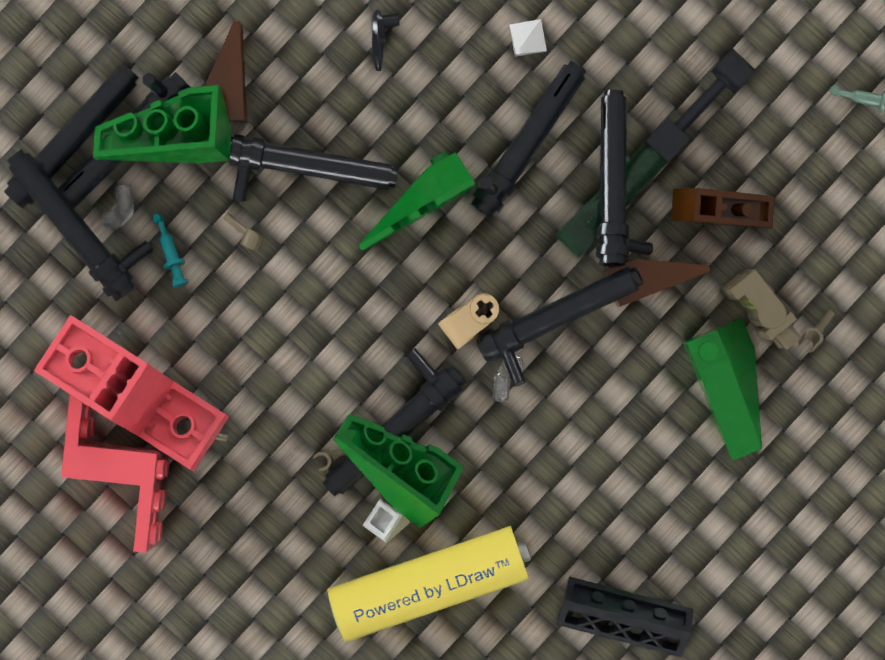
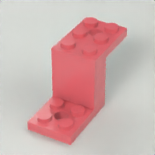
[34,315,229,472]
[61,394,170,553]

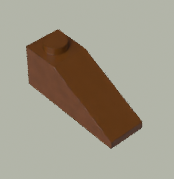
[205,21,247,123]
[671,188,775,228]
[603,258,711,307]

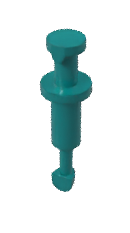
[153,213,189,288]

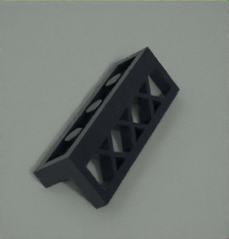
[556,576,693,657]

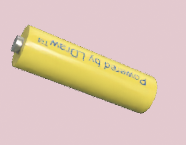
[328,525,531,642]

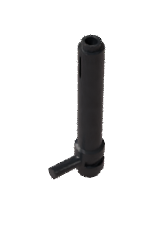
[470,61,586,218]
[4,65,139,209]
[58,72,191,208]
[596,89,653,267]
[225,134,398,201]
[7,149,153,301]
[476,266,644,387]
[323,348,467,497]

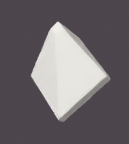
[509,19,547,57]
[363,499,411,543]

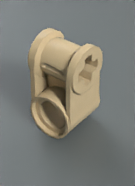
[438,293,499,349]

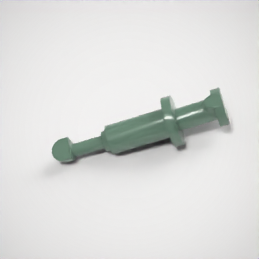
[829,85,885,113]

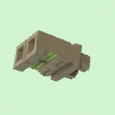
[720,269,802,350]

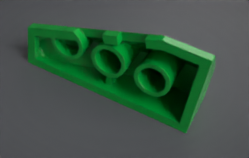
[93,85,232,163]
[358,151,475,252]
[682,317,762,461]
[333,414,464,528]

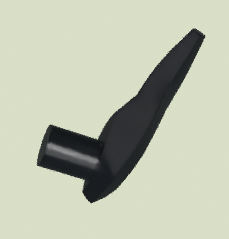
[372,9,400,72]

